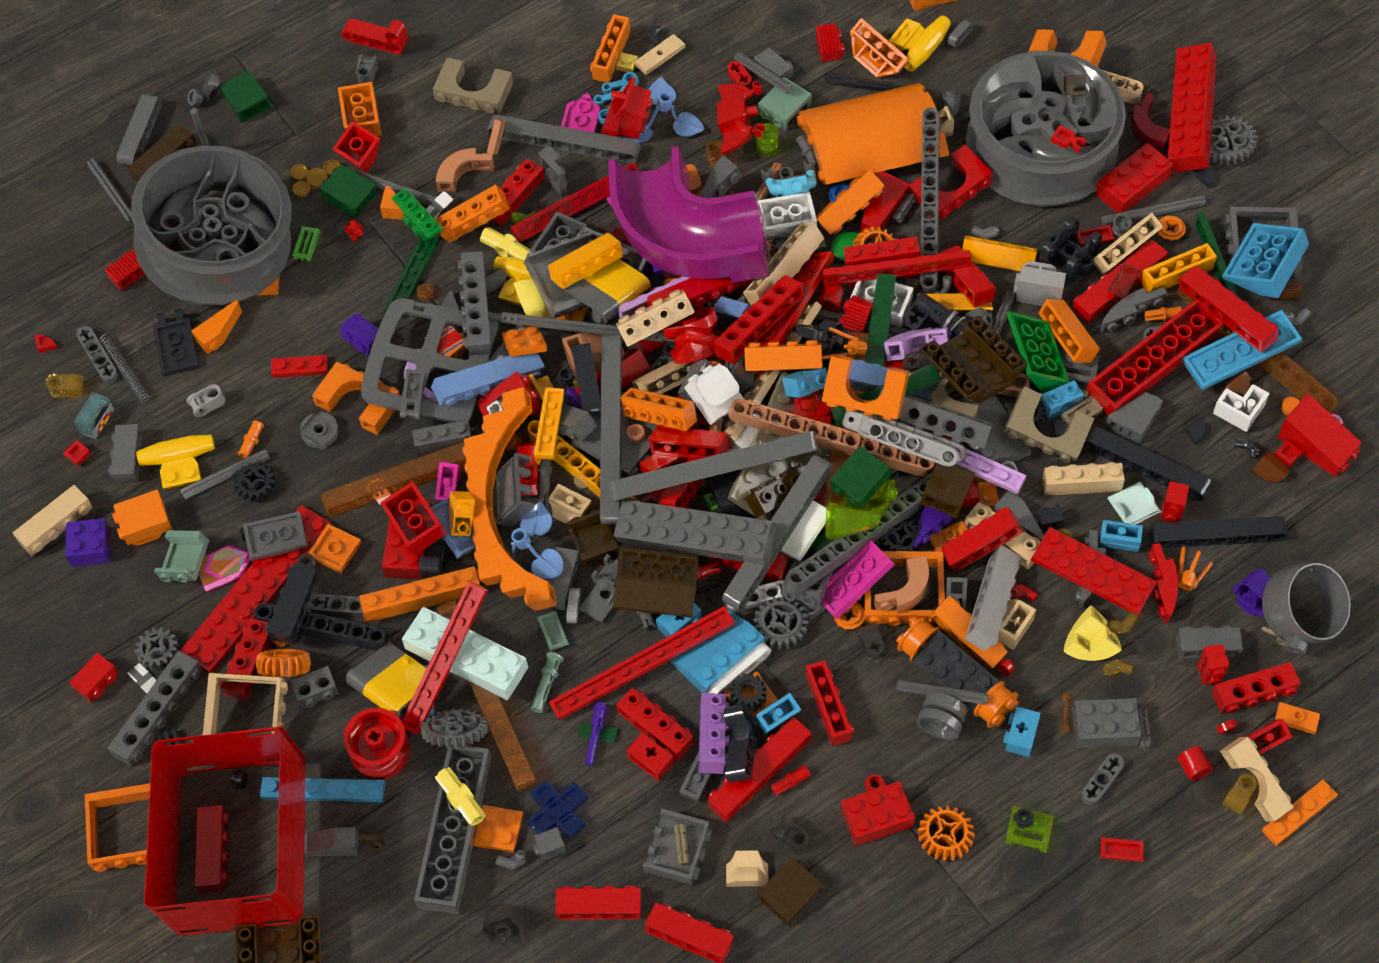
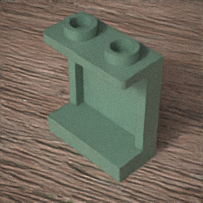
[758,77,812,131]
[154,530,209,583]

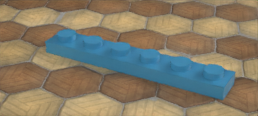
[260,777,385,802]

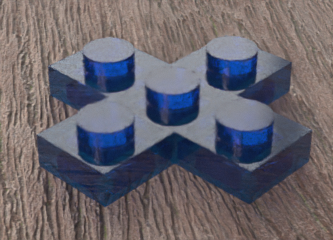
[527,780,588,840]

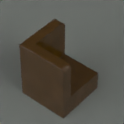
[1064,74,1088,96]

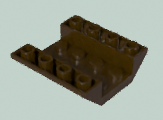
[919,315,1027,403]
[613,544,698,617]
[235,915,322,963]

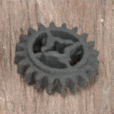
[753,596,808,650]

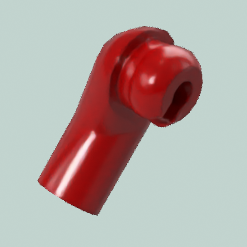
[1010,584,1038,602]

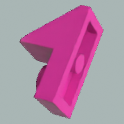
[435,461,461,500]

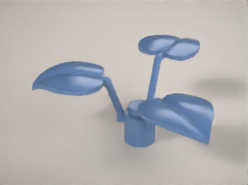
[623,77,704,143]
[508,501,564,580]

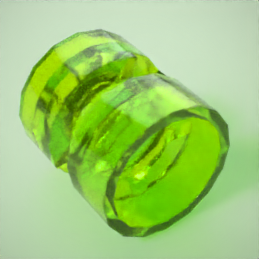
[756,123,779,157]

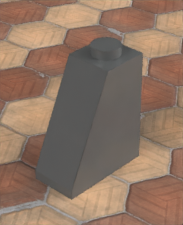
[1105,392,1163,444]

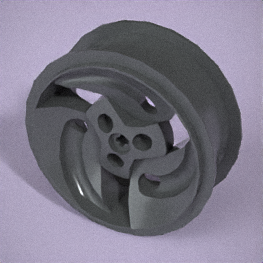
[965,50,1126,207]
[131,146,291,305]

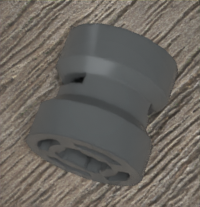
[1112,214,1132,239]

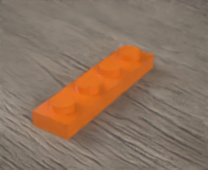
[1262,780,1338,846]

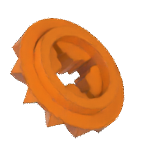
[1157,216,1186,242]
[834,602,865,631]

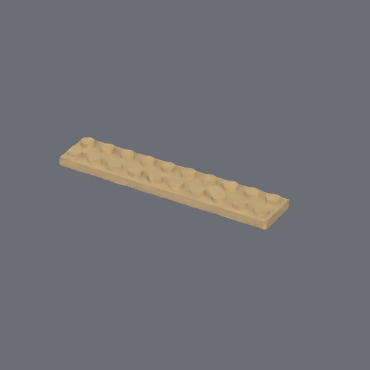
[721,301,822,445]

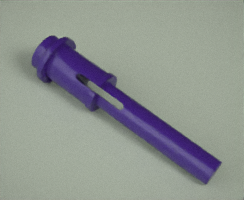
[585,702,609,766]

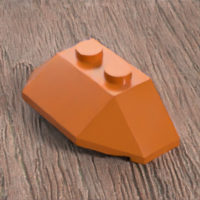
[850,18,909,78]

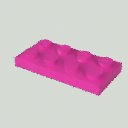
[821,540,895,619]

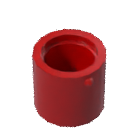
[817,283,844,312]
[1177,746,1213,781]

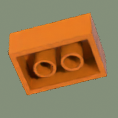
[338,82,382,136]

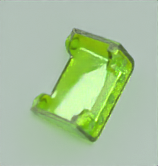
[826,480,898,540]

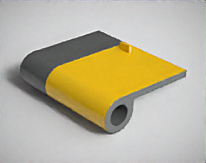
[565,259,651,324]
[346,642,427,721]

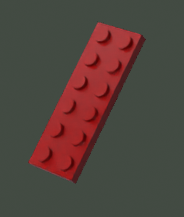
[1031,527,1157,616]

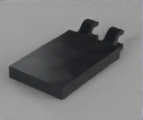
[153,308,199,376]

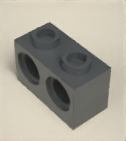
[290,666,339,709]

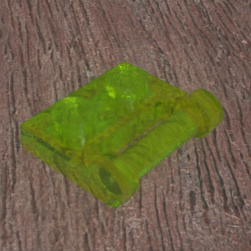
[1005,806,1054,853]

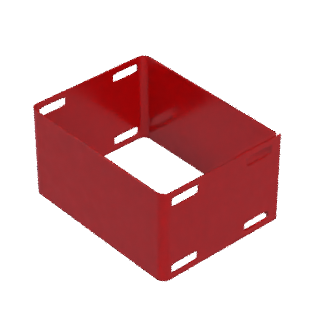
[144,726,307,936]

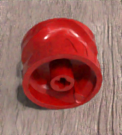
[662,307,719,364]
[344,708,411,780]

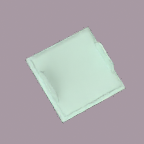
[1107,482,1162,525]

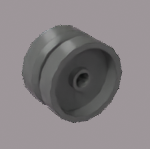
[916,692,968,740]

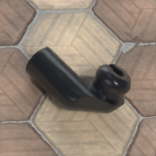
[648,25,662,47]
[1234,438,1261,458]

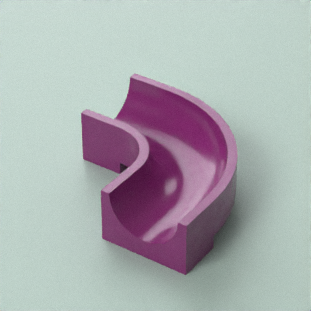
[608,146,769,283]

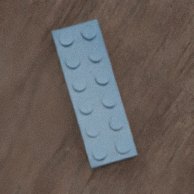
[1182,310,1302,390]

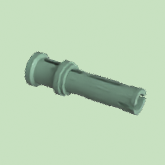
[530,652,564,713]

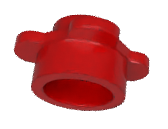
[344,220,363,241]

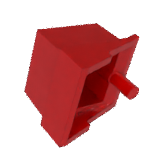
[601,77,653,139]

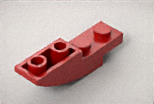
[1148,543,1178,624]

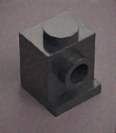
[1033,503,1065,533]

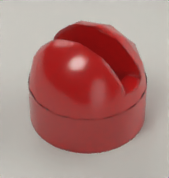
[996,658,1014,676]

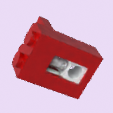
[477,371,542,419]

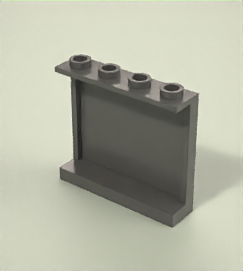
[524,231,593,319]
[572,392,663,477]

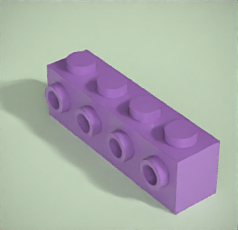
[698,693,729,774]

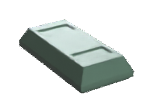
[537,611,569,651]

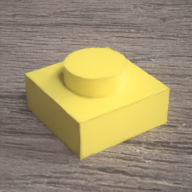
[616,52,638,72]

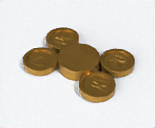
[290,160,340,198]

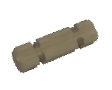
[674,824,690,865]

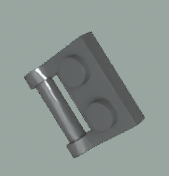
[1061,350,1099,383]

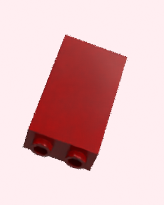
[1278,394,1362,477]

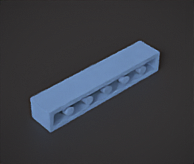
[431,353,545,406]
[829,355,936,402]

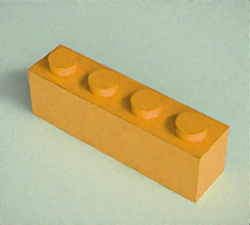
[548,233,623,289]
[1140,243,1217,293]

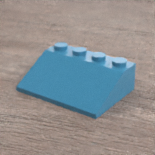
[1222,223,1309,298]
[670,608,764,693]

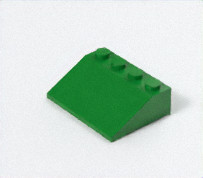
[1006,311,1070,393]

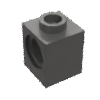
[532,827,566,861]

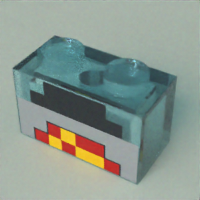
[74,392,114,439]

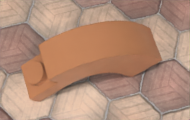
[436,148,494,192]
[874,556,929,614]

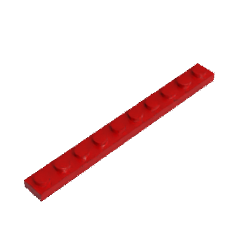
[549,606,735,721]

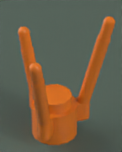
[822,327,867,360]
[1177,546,1213,591]

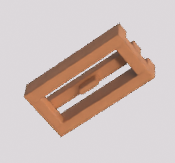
[487,119,506,155]

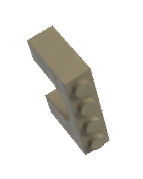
[433,58,513,115]
[929,372,979,432]
[1003,386,1094,463]

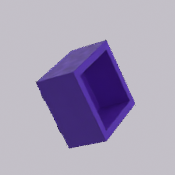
[65,518,111,567]

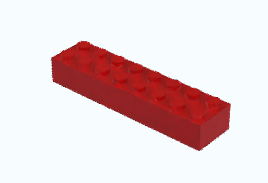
[1168,43,1217,173]
[1086,298,1225,416]

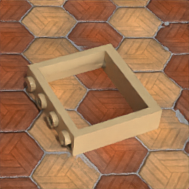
[203,673,288,760]

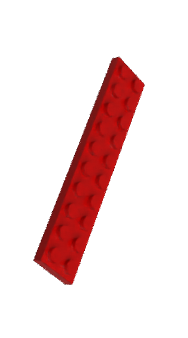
[180,505,332,673]

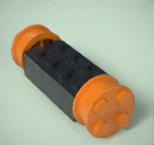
[896,616,1019,728]

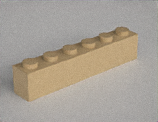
[743,222,824,306]

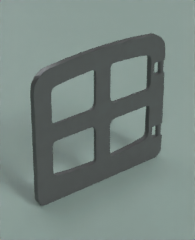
[361,298,499,423]

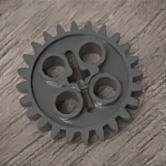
[1209,115,1257,165]
[421,708,488,748]

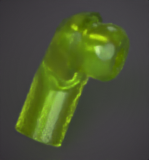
[510,210,536,223]

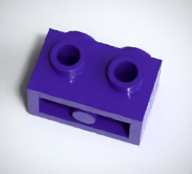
[340,313,378,356]

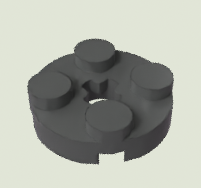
[300,412,339,450]

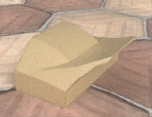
[548,484,592,524]
[726,851,768,887]

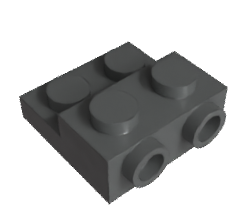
[538,146,568,197]
[782,560,833,606]

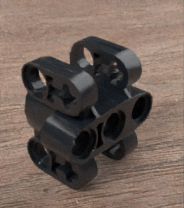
[1039,216,1102,283]
[795,319,850,374]

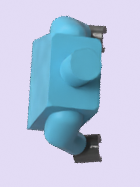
[761,159,817,198]

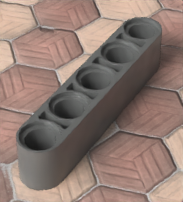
[117,94,162,166]

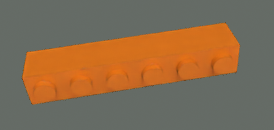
[359,567,480,624]

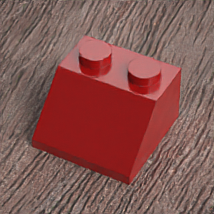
[333,120,381,173]

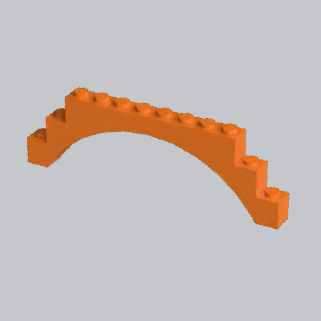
[463,387,557,611]

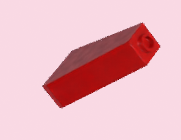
[861,171,910,232]

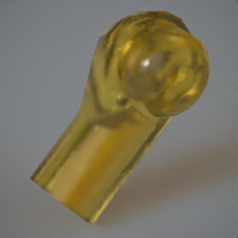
[1103,659,1133,676]

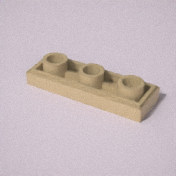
[635,34,685,75]

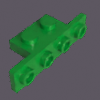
[391,189,443,241]

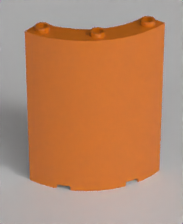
[797,83,949,185]

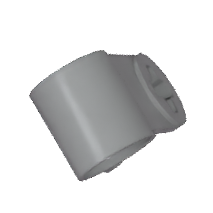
[187,384,226,418]

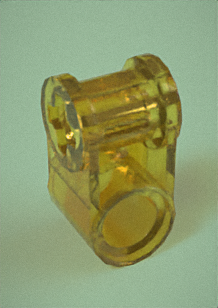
[46,374,84,398]
[1222,774,1257,816]

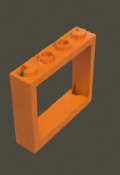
[864,551,945,626]
[85,783,150,872]

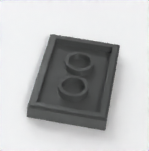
[243,511,308,561]

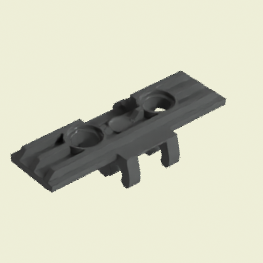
[579,544,649,623]

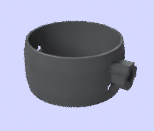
[1262,562,1351,654]

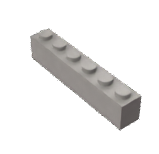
[965,545,1021,651]

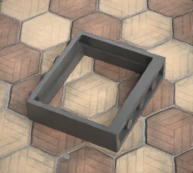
[1225,207,1303,278]

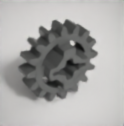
[134,627,179,670]

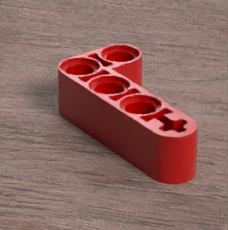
[341,19,408,54]
[660,458,706,509]

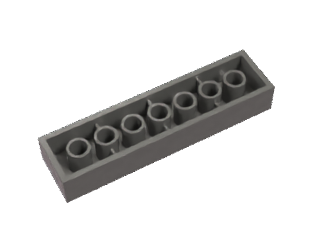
[614,499,777,566]
[414,745,492,914]

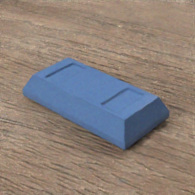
[713,297,751,319]

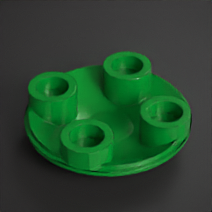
[831,232,867,263]

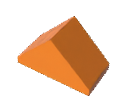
[380,186,404,220]

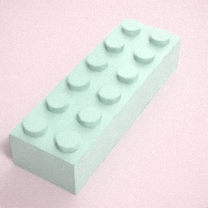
[402,607,528,700]

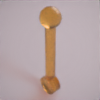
[1061,693,1070,733]

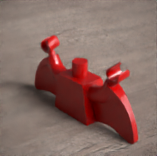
[717,81,765,155]

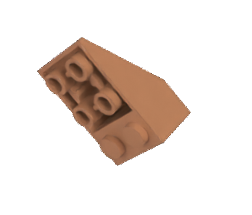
[562,333,624,380]

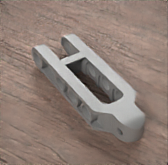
[842,410,966,466]

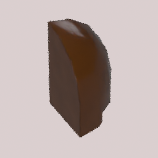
[1270,281,1303,300]
[1219,372,1251,397]
[1252,451,1289,482]

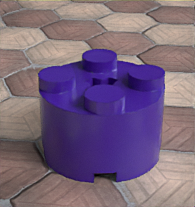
[1233,569,1271,617]

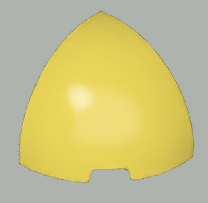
[513,279,551,328]
[1064,605,1121,661]

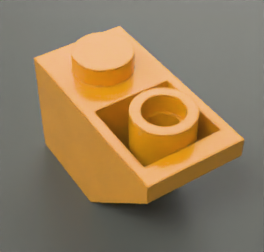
[448,491,475,536]

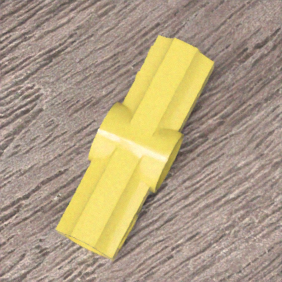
[480,227,531,260]
[435,767,486,826]

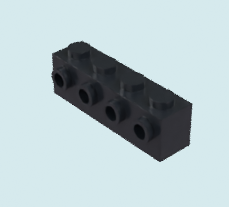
[266,562,320,645]

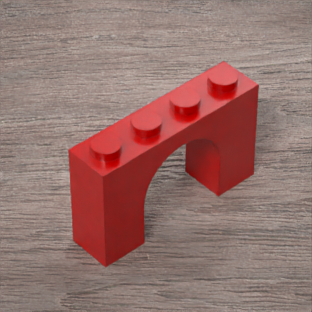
[909,145,993,221]
[844,236,920,288]

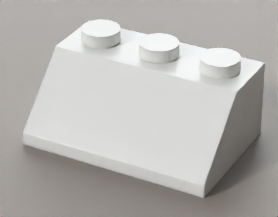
[781,501,833,561]

